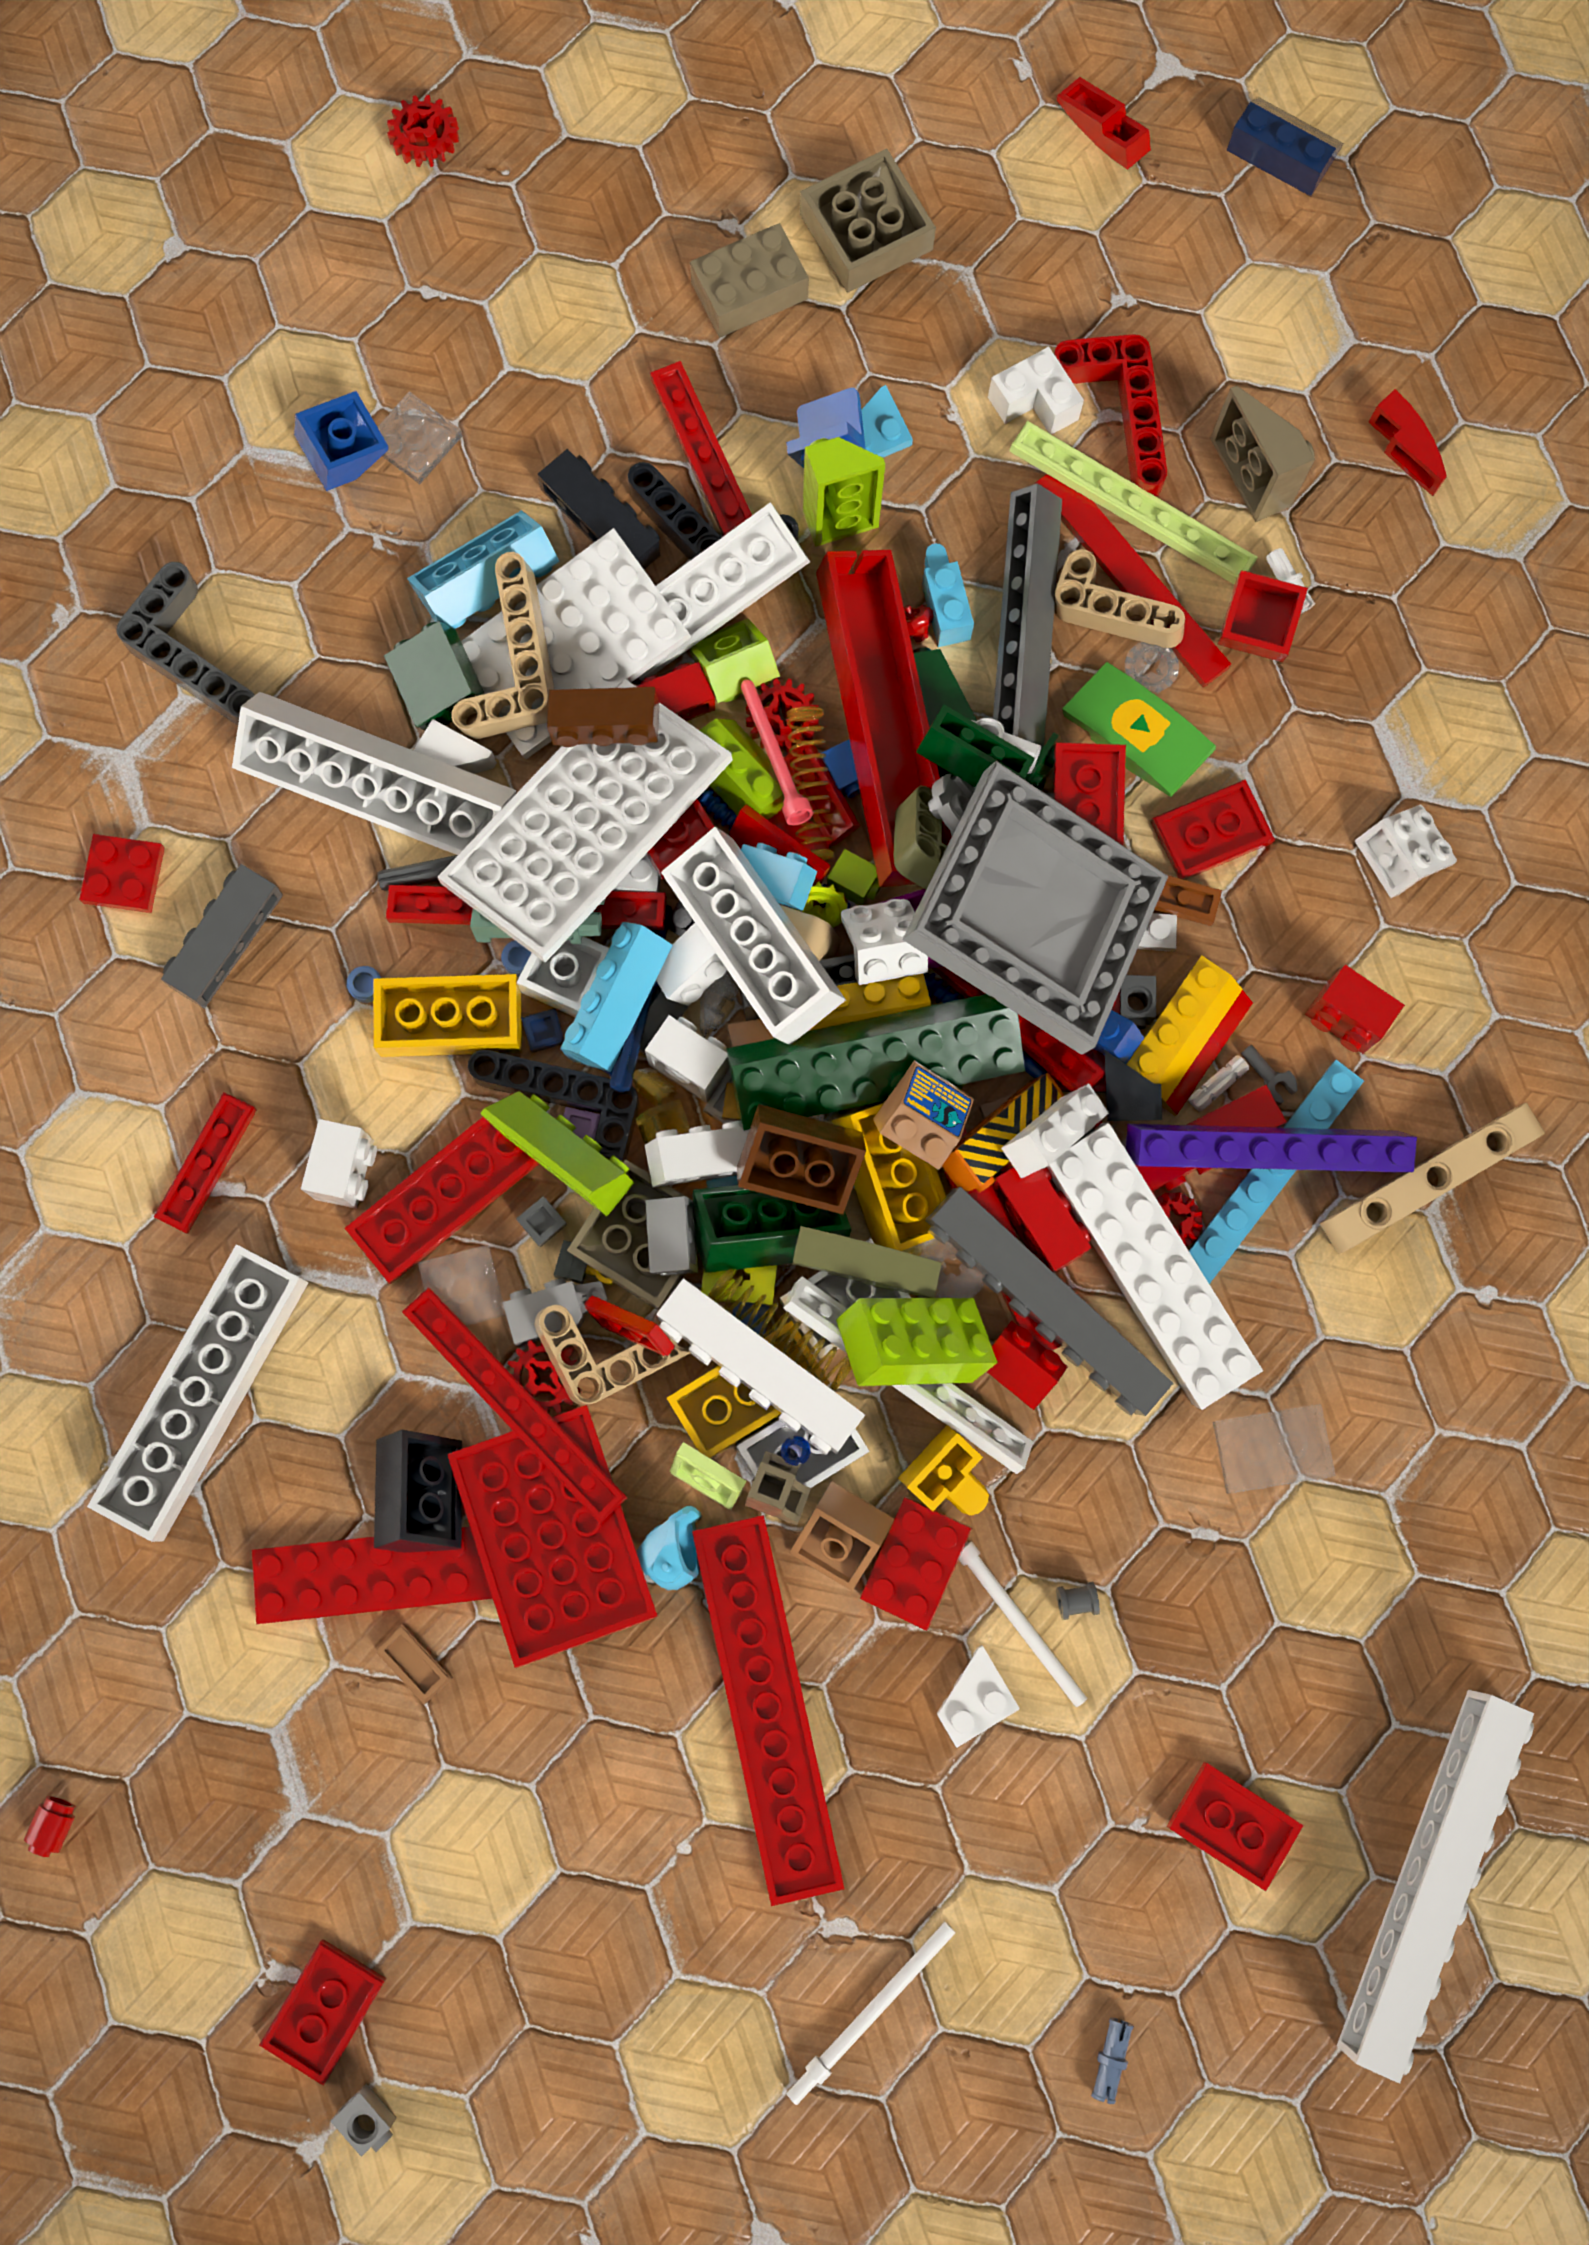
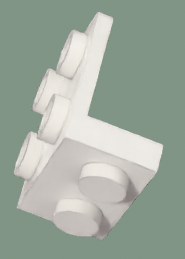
[841,899,928,985]

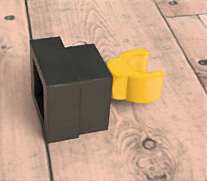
[554,1240,612,1285]

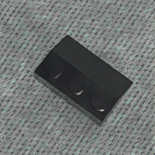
[374,1429,462,1553]

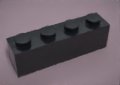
[537,449,661,570]

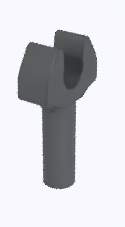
[1241,1044,1298,1106]

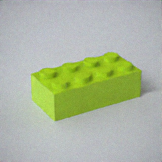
[836,1298,997,1386]

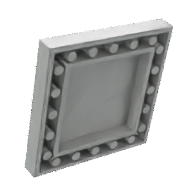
[902,761,1168,1055]

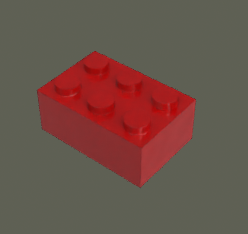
[992,1167,1092,1273]

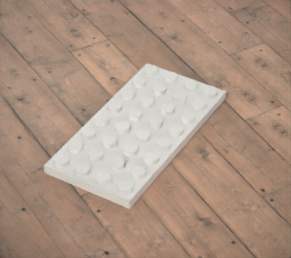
[438,679,733,963]

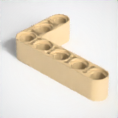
[452,552,555,739]
[534,1304,732,1405]

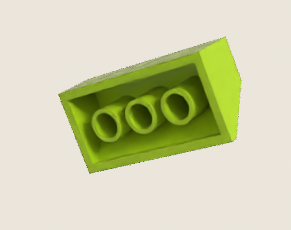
[803,437,885,547]
[480,1091,634,1216]

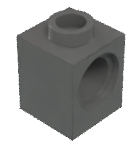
[1120,975,1156,1030]

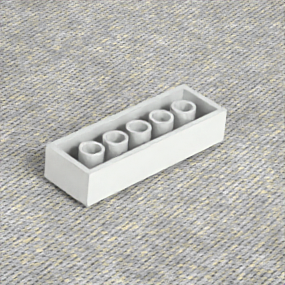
[661,827,846,1045]
[656,1278,865,1455]

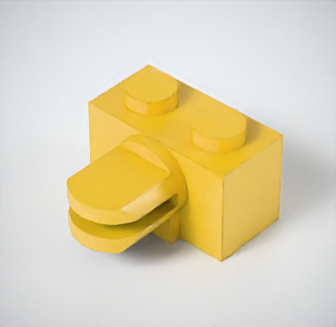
[898,1425,989,1516]

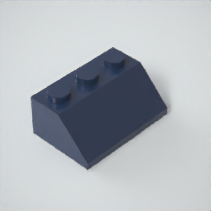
[1227,97,1344,197]

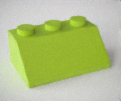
[699,718,800,820]

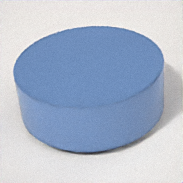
[501,940,531,977]
[347,966,382,1003]

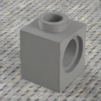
[331,2083,396,2157]

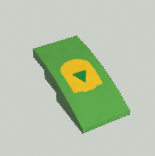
[1062,662,1216,797]

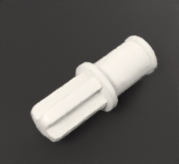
[1266,548,1315,614]

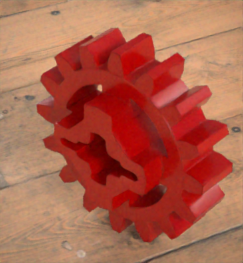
[387,95,459,167]
[746,679,819,754]
[507,1340,585,1414]

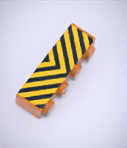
[942,1072,1065,1192]

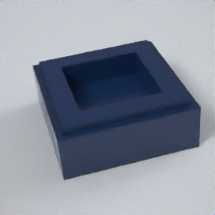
[522,1008,565,1053]

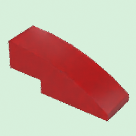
[1057,77,1151,170]
[1369,389,1447,496]

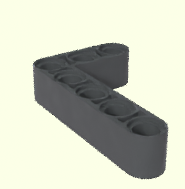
[116,562,255,726]

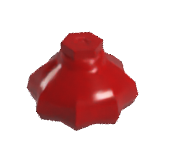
[904,605,934,643]

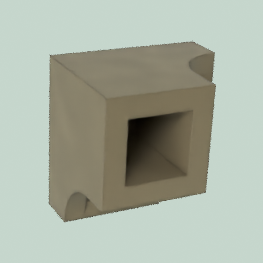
[745,1451,811,1526]

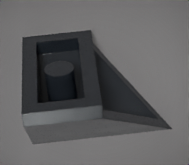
[1105,1050,1163,1121]

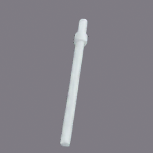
[959,1541,1087,1707]
[786,1922,956,2105]

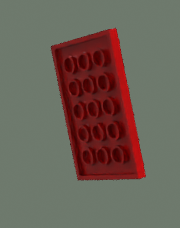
[447,1405,658,1669]

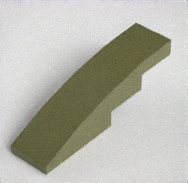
[792,1226,941,1298]

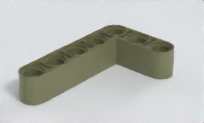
[894,786,947,889]

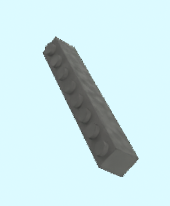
[993,483,1062,752]
[925,1187,1174,1416]

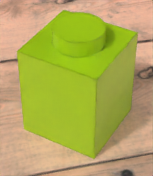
[827,849,881,905]

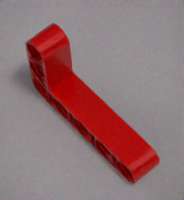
[1054,334,1167,497]

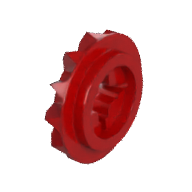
[1156,1192,1203,1246]

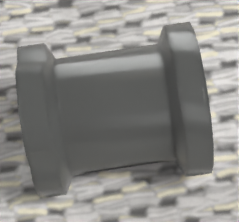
[1056,1581,1100,1620]

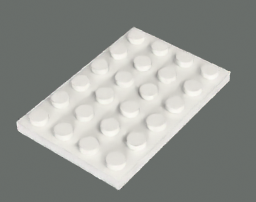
[461,528,692,759]

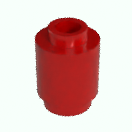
[24,1796,76,1857]

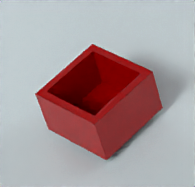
[1217,570,1308,662]
[1305,964,1405,1054]

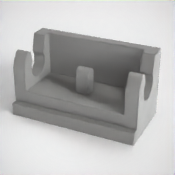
[645,1196,698,1275]

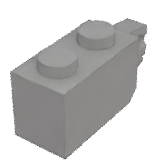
[502,1278,608,1347]

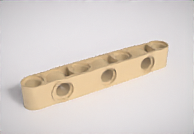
[1319,1102,1545,1254]

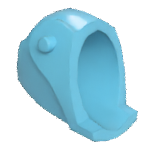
[636,1506,702,1590]

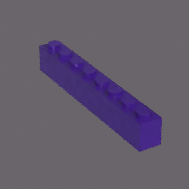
[1126,1124,1417,1172]

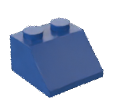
[294,391,389,491]

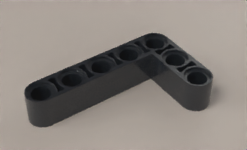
[628,462,799,561]
[468,1050,640,1162]

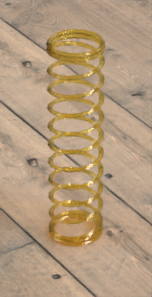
[786,706,834,861]
[708,1268,852,1392]

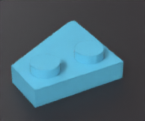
[861,385,913,458]

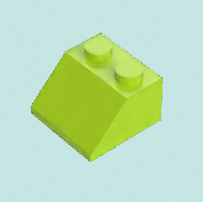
[689,618,780,703]

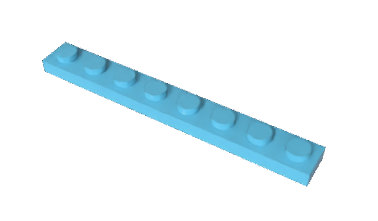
[1188,1060,1364,1284]

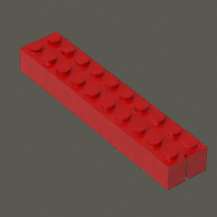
[816,549,952,888]

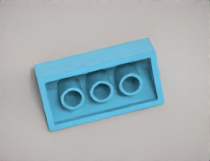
[407,510,560,628]
[560,922,673,1072]

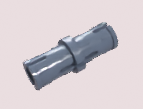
[1091,2018,1134,2104]

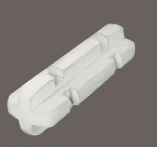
[1188,1055,1249,1112]

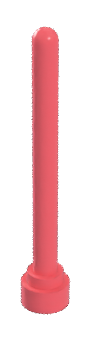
[741,680,813,825]

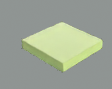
[670,1442,747,1509]

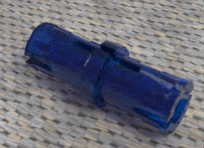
[781,1436,811,1466]

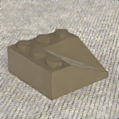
[800,149,936,293]
[1210,385,1315,522]
[567,1159,699,1311]

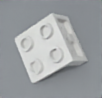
[1355,805,1457,898]

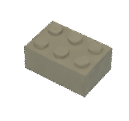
[690,223,809,338]

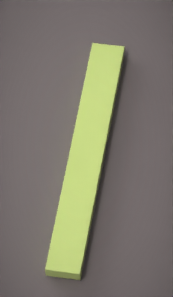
[1009,421,1258,585]

